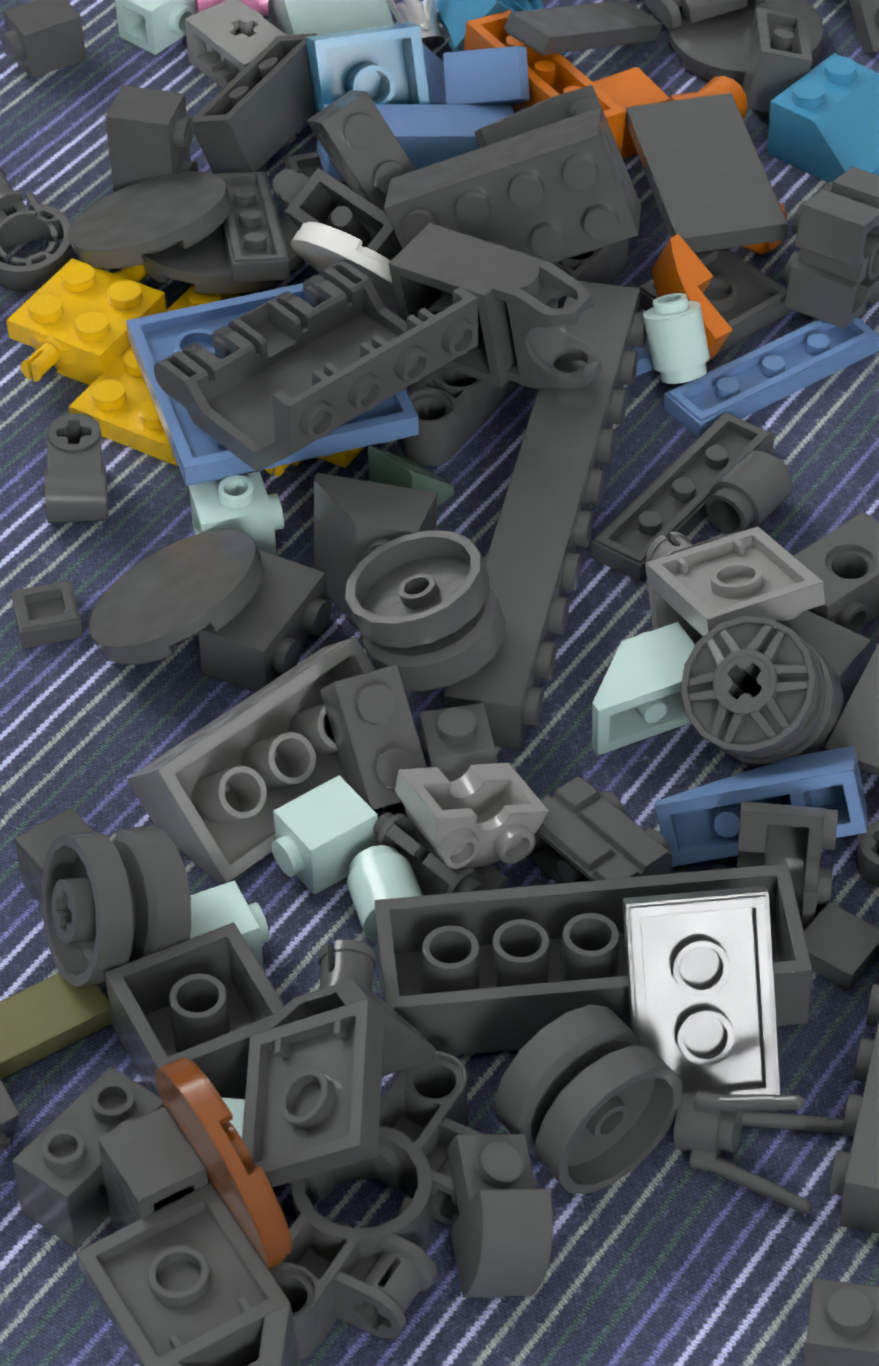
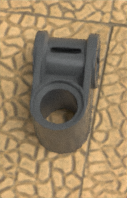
[44,413,108,523]

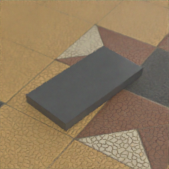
[626,93,788,253]

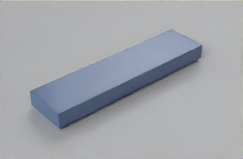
[664,317,879,438]

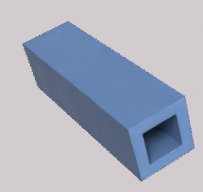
[317,104,514,181]

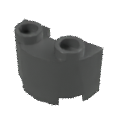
[737,801,838,932]

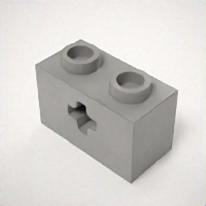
[185,0,288,88]

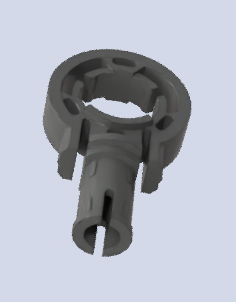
[0,167,76,291]

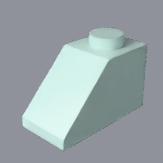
[592,622,695,756]

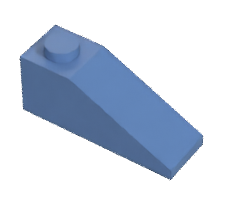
[655,745,867,867]

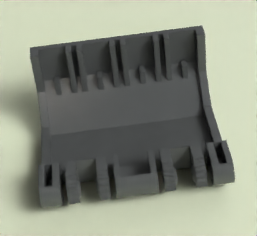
[154,260,478,472]

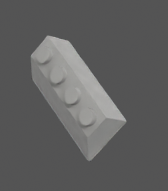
[127,637,376,885]

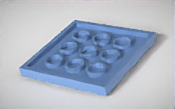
[126,283,419,486]

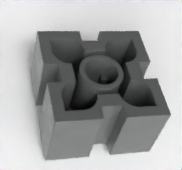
[783,167,879,329]

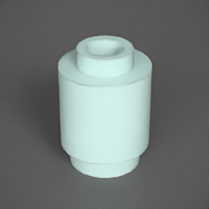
[643,293,710,384]
[347,845,423,944]

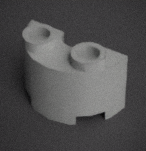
[395,762,549,869]

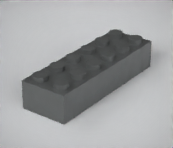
[374,863,812,1056]

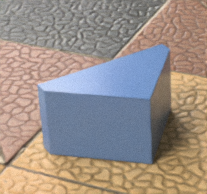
[443,46,530,106]

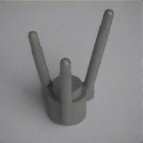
[674,1091,844,1214]

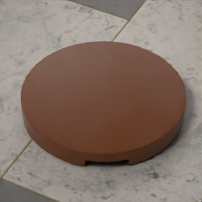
[155,1057,293,1271]

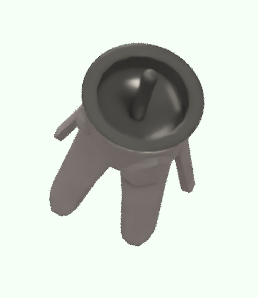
[386,0,445,51]

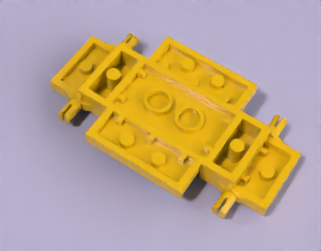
[6,258,407,477]

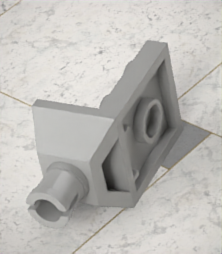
[645,527,825,644]

